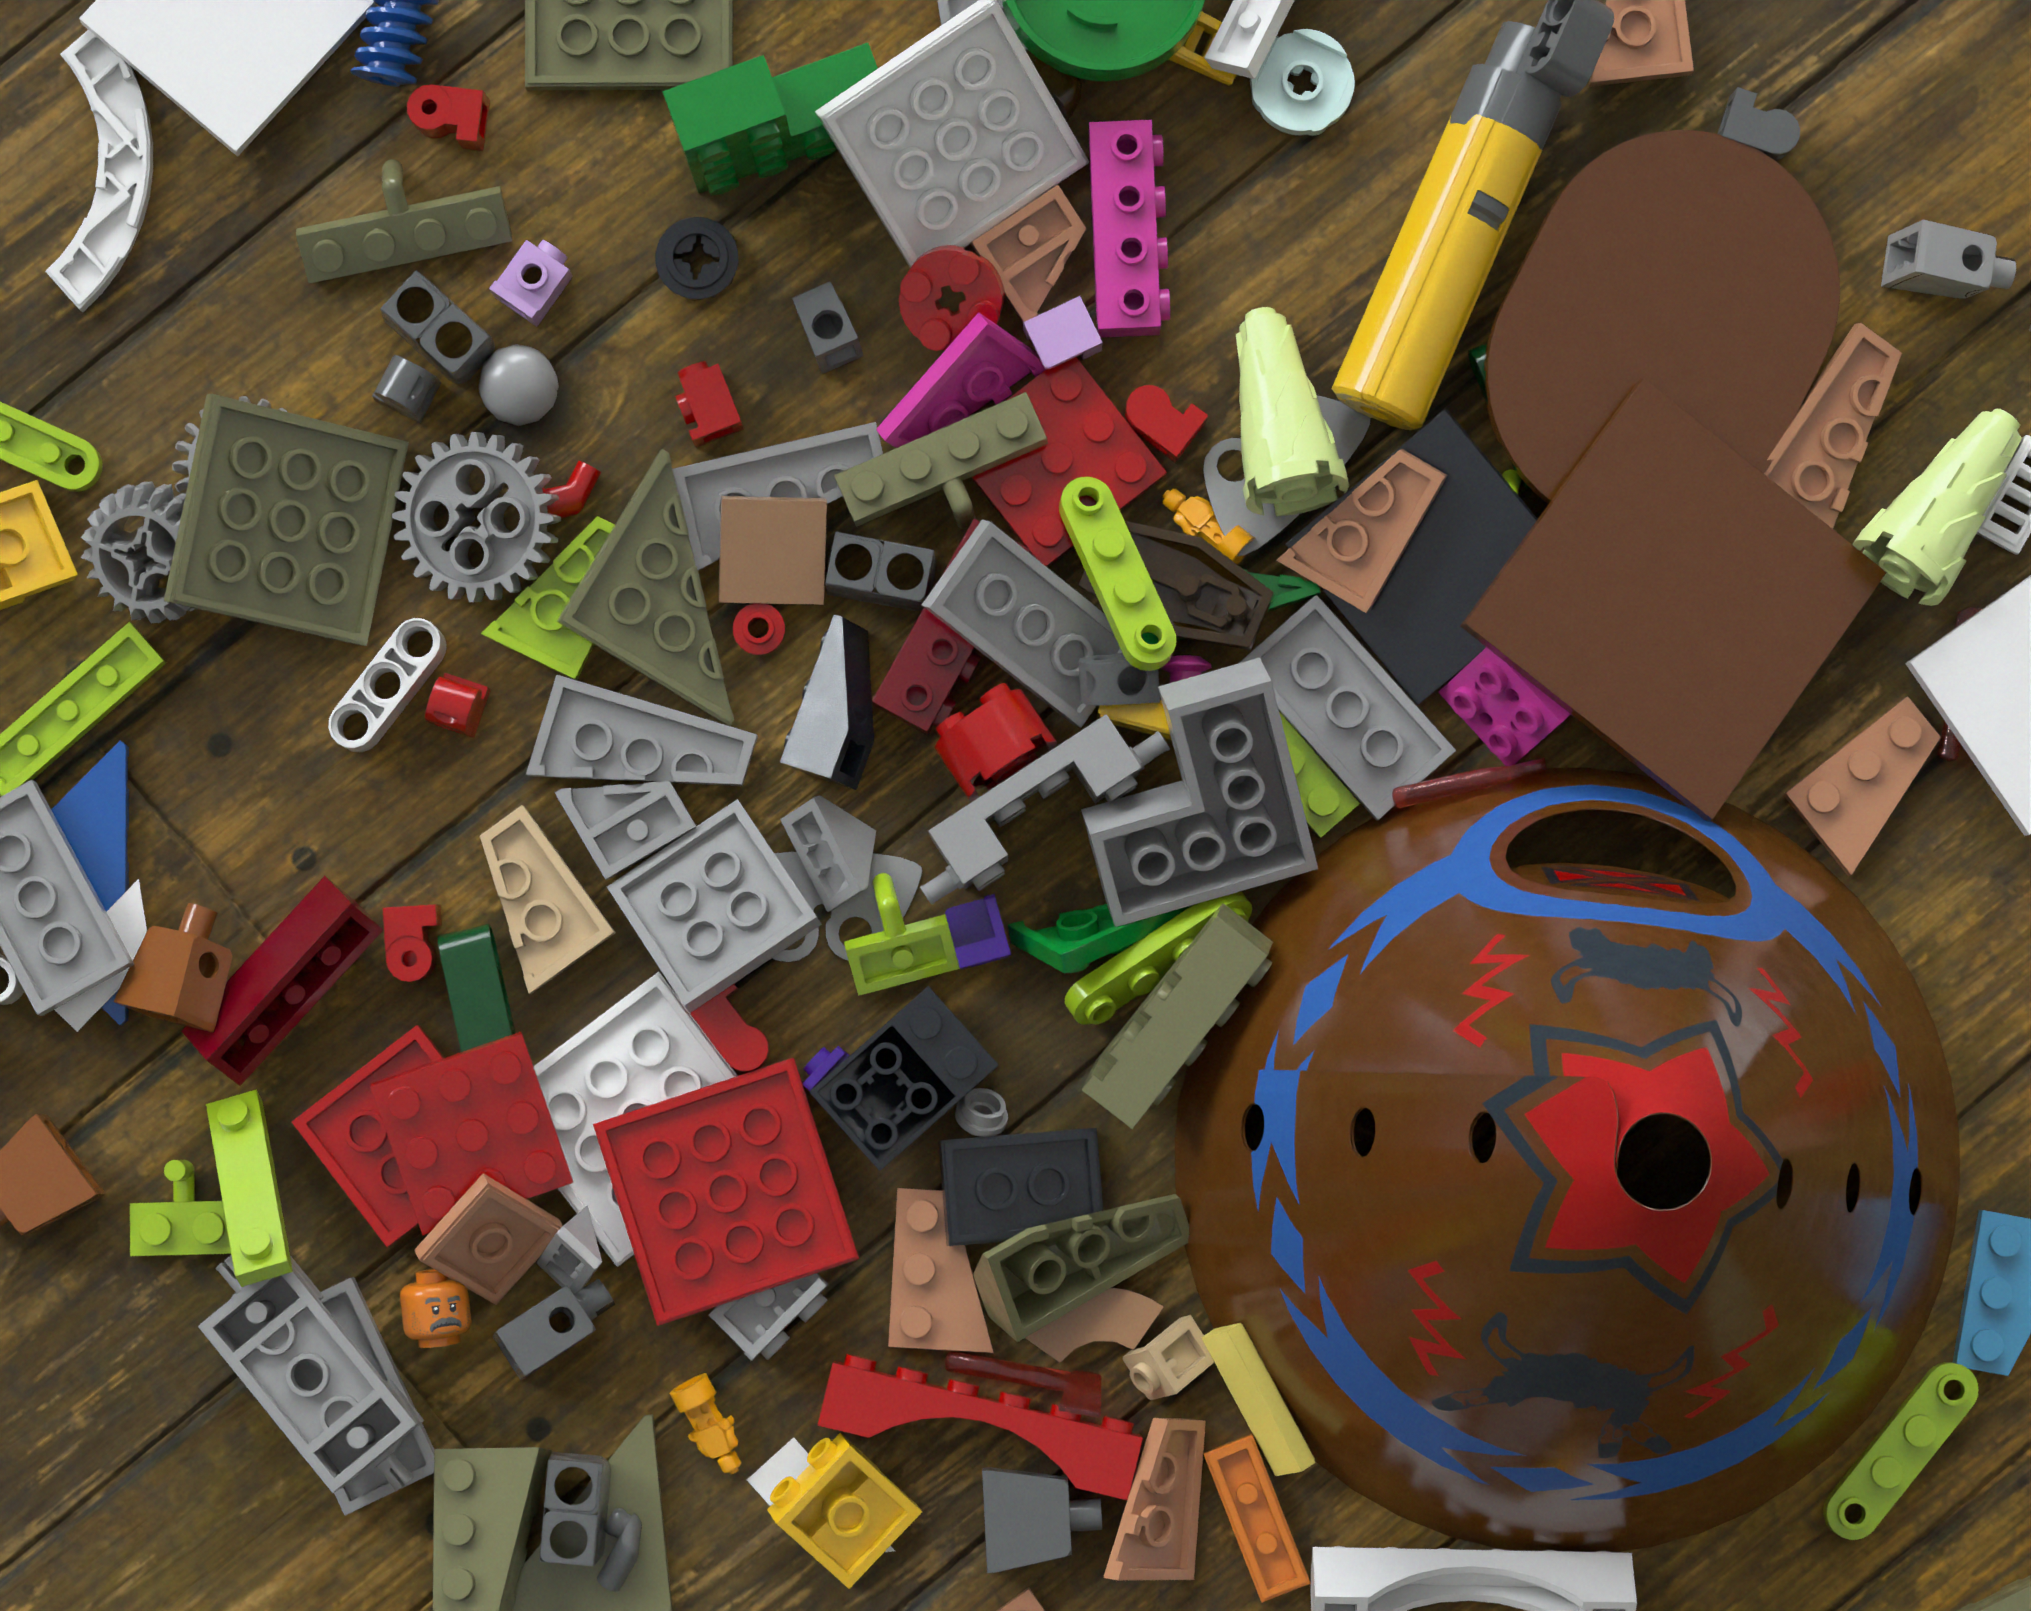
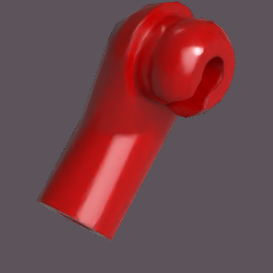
[542,461,601,519]

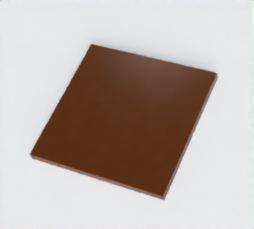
[1460,378,1887,821]

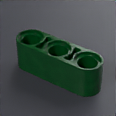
[438,924,516,1052]

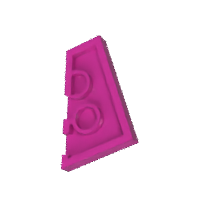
[876,312,1046,448]

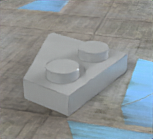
[555,781,697,880]

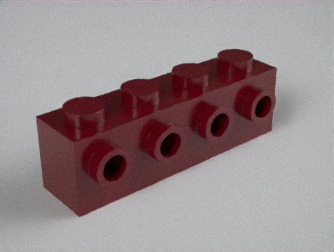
[872,519,1029,736]
[181,875,383,1086]

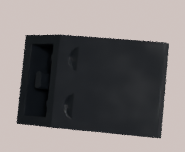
[810,986,999,1171]

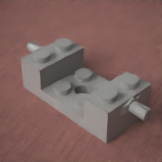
[920,714,1170,905]
[198,1255,424,1493]

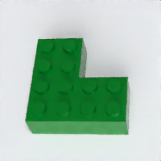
[662,43,878,196]

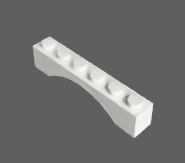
[1310,1546,1637,1611]

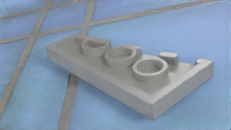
[672,422,883,570]
[526,675,758,786]

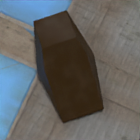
[1078,521,1275,650]

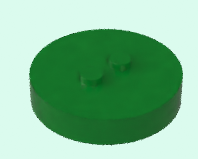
[1001,0,1205,81]

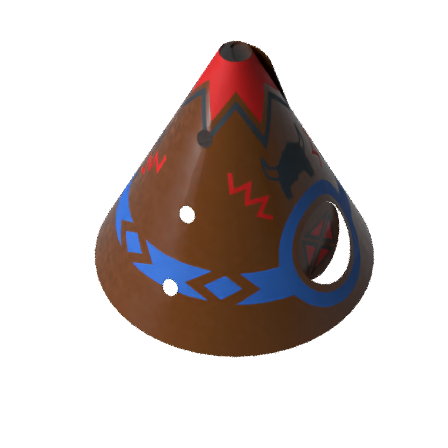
[1175,768,1960,1552]

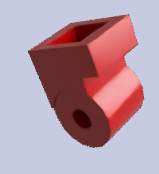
[407,85,490,151]
[1125,385,1208,463]
[425,673,491,738]
[383,904,442,982]

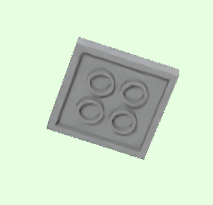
[607,799,822,1013]

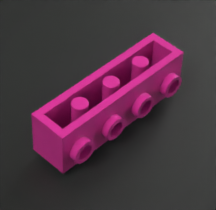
[1088,120,1170,338]

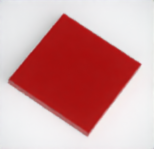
[593,1058,860,1326]

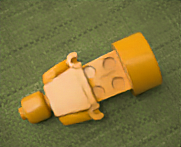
[1163,489,1255,565]
[669,1373,741,1475]

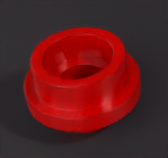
[733,603,785,655]

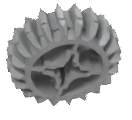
[81,481,195,624]

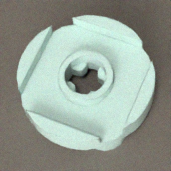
[1250,29,1355,136]

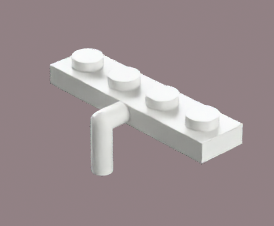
[1204,0,1294,79]

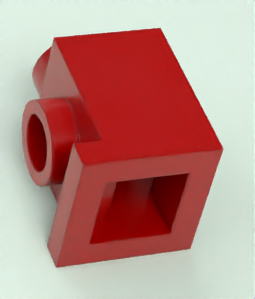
[675,361,744,448]

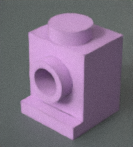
[489,240,573,327]

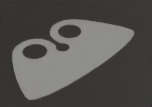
[1203,395,1370,556]
[773,852,922,962]

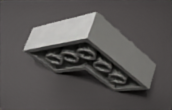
[1081,658,1318,927]

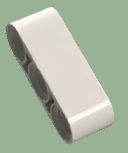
[328,618,446,752]

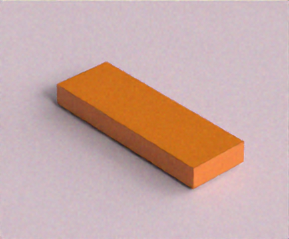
[1203,1433,1311,1603]

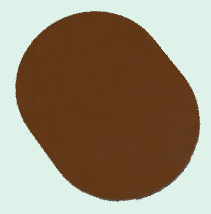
[1484,130,1840,504]

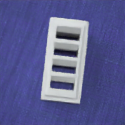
[1976,435,2031,555]

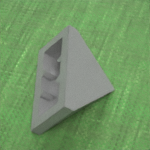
[780,796,876,912]
[536,1205,602,1294]

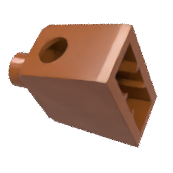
[114,903,233,1032]
[0,1114,106,1235]

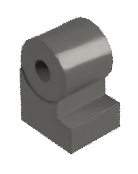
[1717,87,1800,161]
[792,281,864,374]
[372,355,441,423]
[1078,653,1160,705]

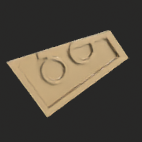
[480,805,616,994]

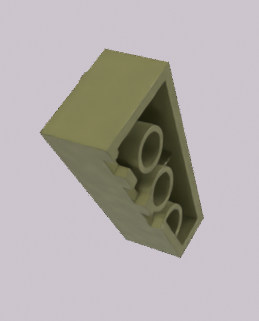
[1082,903,1273,1129]
[433,1447,552,1611]

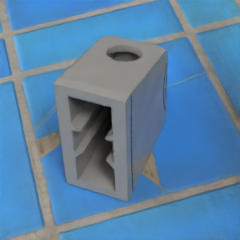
[1881,220,2016,298]

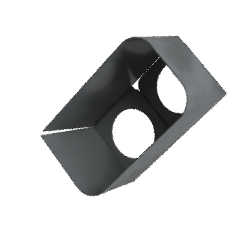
[380,270,495,384]
[824,532,936,611]
[539,1452,611,1566]

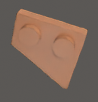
[970,185,1086,324]

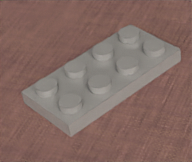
[922,519,1122,728]
[1238,595,1456,821]
[0,780,134,1016]
[294,1277,434,1515]

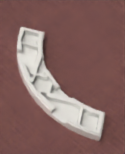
[45,30,153,312]

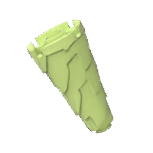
[1236,307,1349,516]
[1853,409,2022,606]

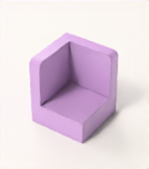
[1023,296,1103,369]

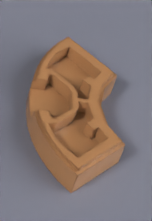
[1025,1287,1164,1363]

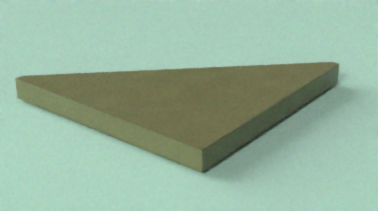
[556,449,734,726]
[513,1414,673,1611]

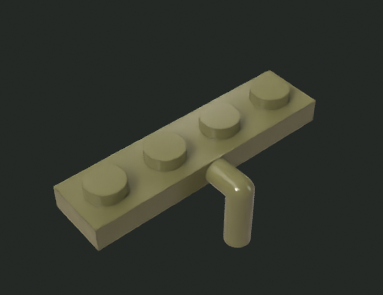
[296,159,512,283]
[834,392,1048,529]

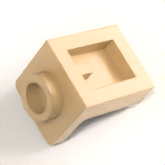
[1123,1315,1214,1400]

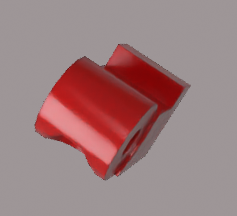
[687,983,770,1072]

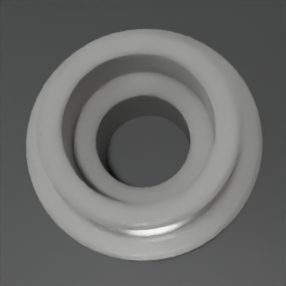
[955,1088,1008,1137]

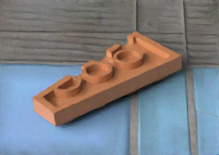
[1764,323,1902,529]

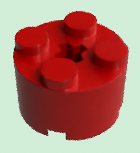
[935,683,1057,801]

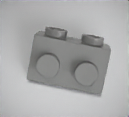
[709,1273,829,1361]

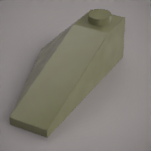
[973,1194,1189,1342]

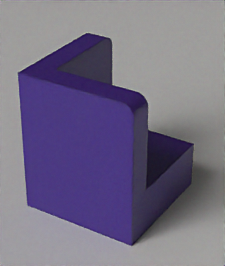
[945,894,1011,970]

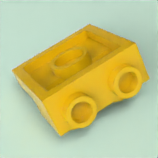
[0,480,78,610]
[767,1433,922,1589]

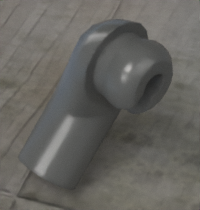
[597,1508,642,1592]

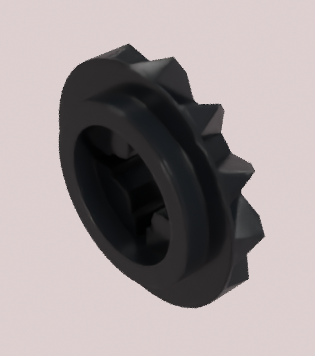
[655,217,739,301]

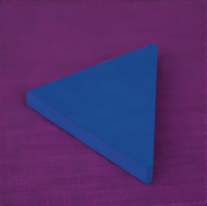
[51,740,129,1026]

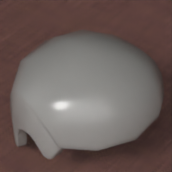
[478,344,559,426]

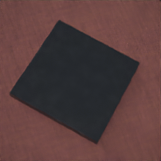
[1285,409,1537,705]

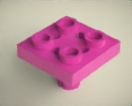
[1438,647,1570,769]

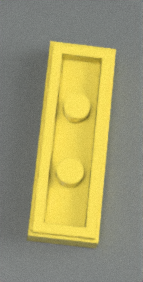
[1201,1323,1316,1476]

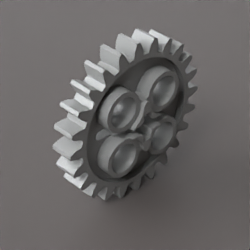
[392,432,561,602]

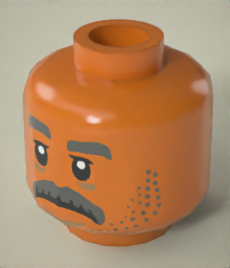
[399,1269,472,1348]

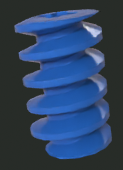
[350,0,439,87]

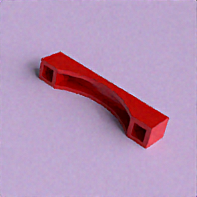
[818,1354,1143,1500]

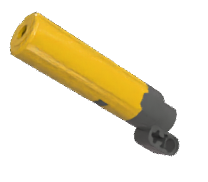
[1331,0,1614,430]

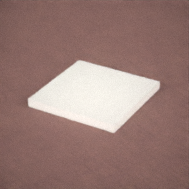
[79,0,376,157]
[815,0,1089,268]
[1905,575,2031,836]
[534,972,738,1267]

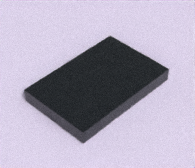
[938,1128,1103,1246]

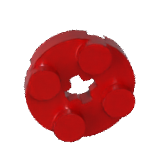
[899,245,1005,351]

